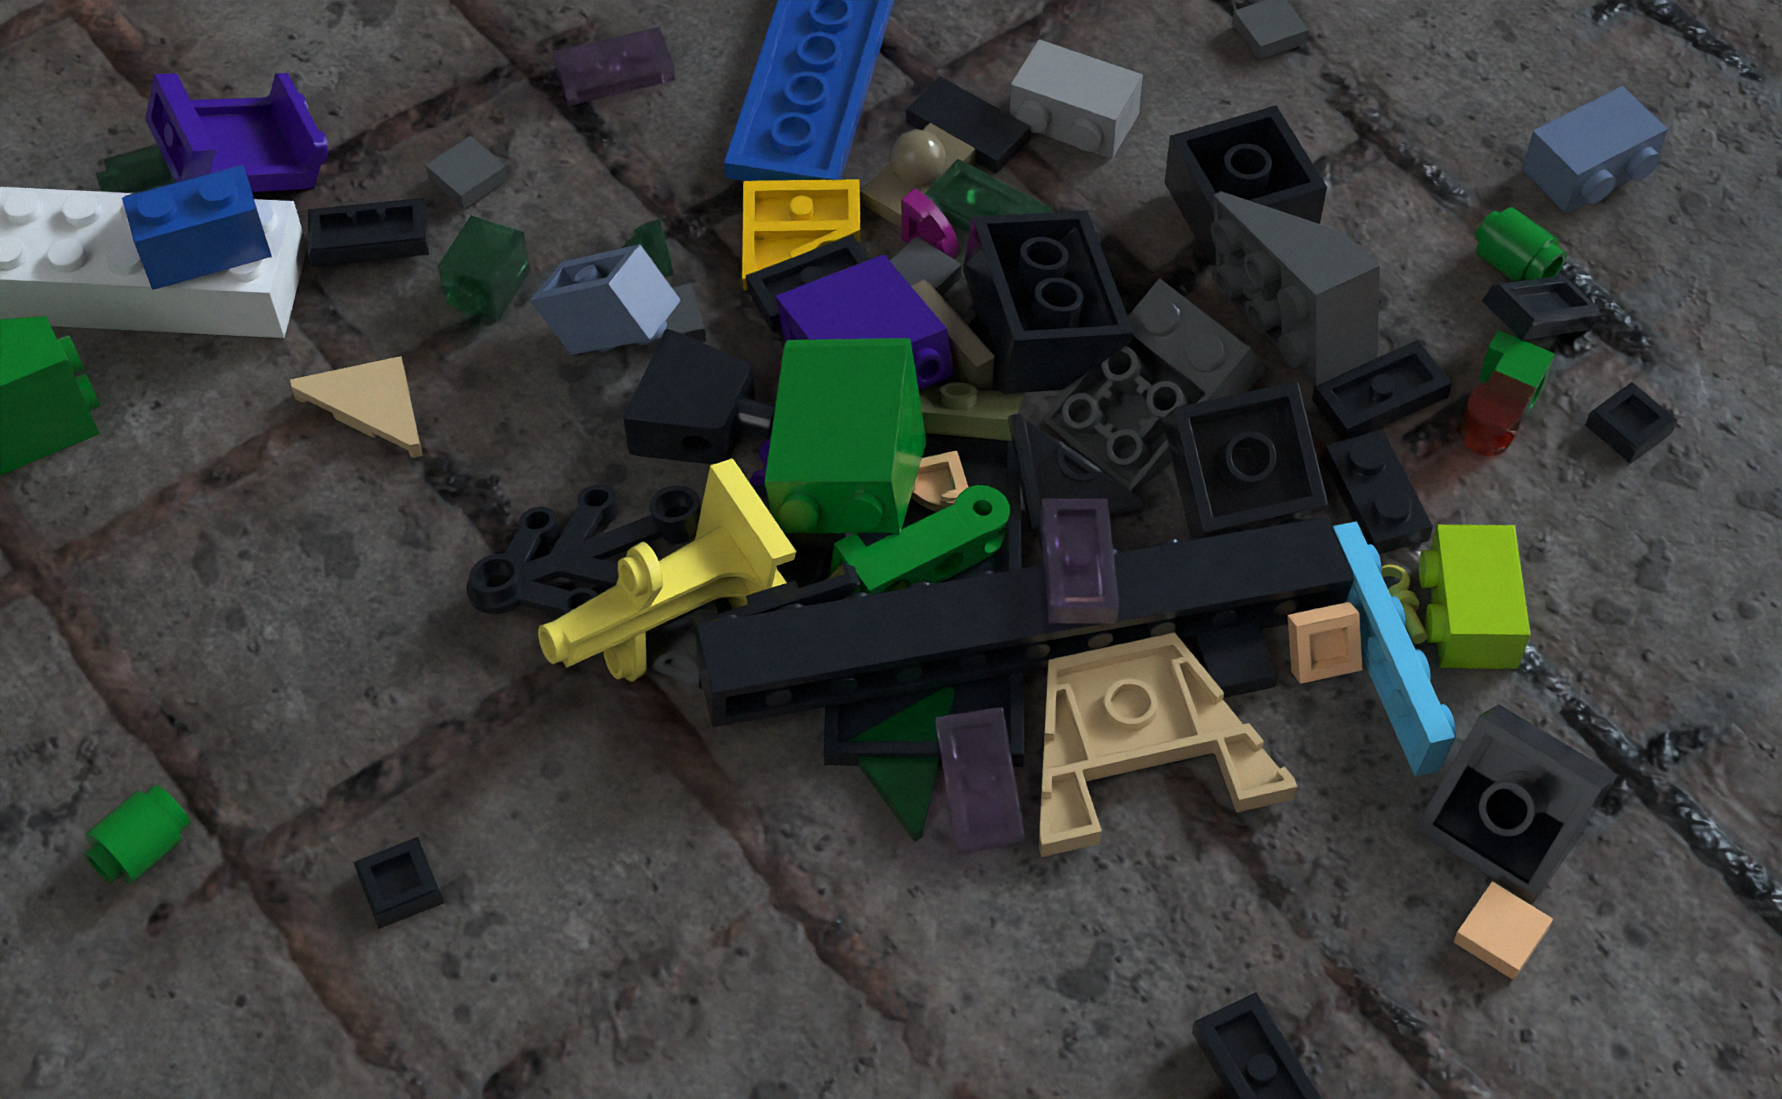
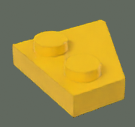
[742,179,860,290]

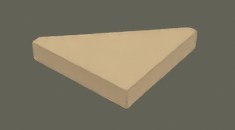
[290,356,423,458]

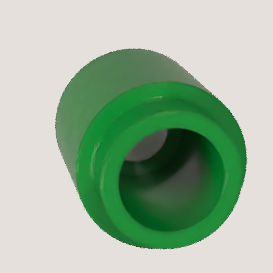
[1475,207,1567,282]
[83,784,191,885]

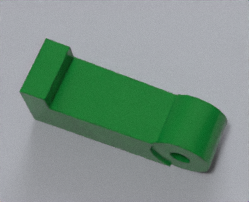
[830,485,1010,595]

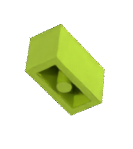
[1419,524,1531,669]

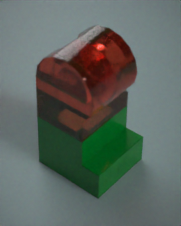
[1459,330,1555,456]

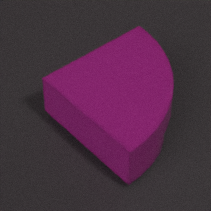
[901,188,960,259]

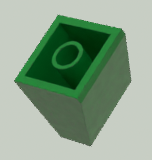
[0,316,101,475]
[765,338,927,533]

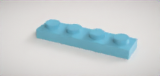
[1333,521,1456,777]

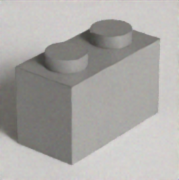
[1010,39,1143,159]

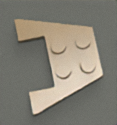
[1038,632,1297,857]

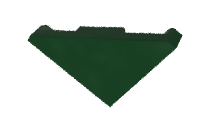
[850,685,955,842]

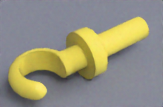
[1382,565,1428,644]

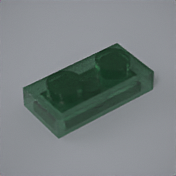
[924,159,1053,233]

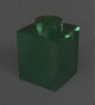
[438,215,531,321]

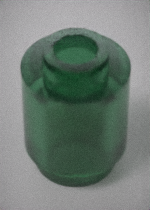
[96,144,175,193]

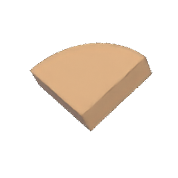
[911,451,968,512]

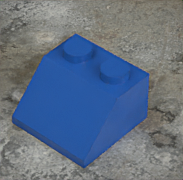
[122,164,272,290]

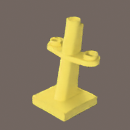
[538,458,796,682]

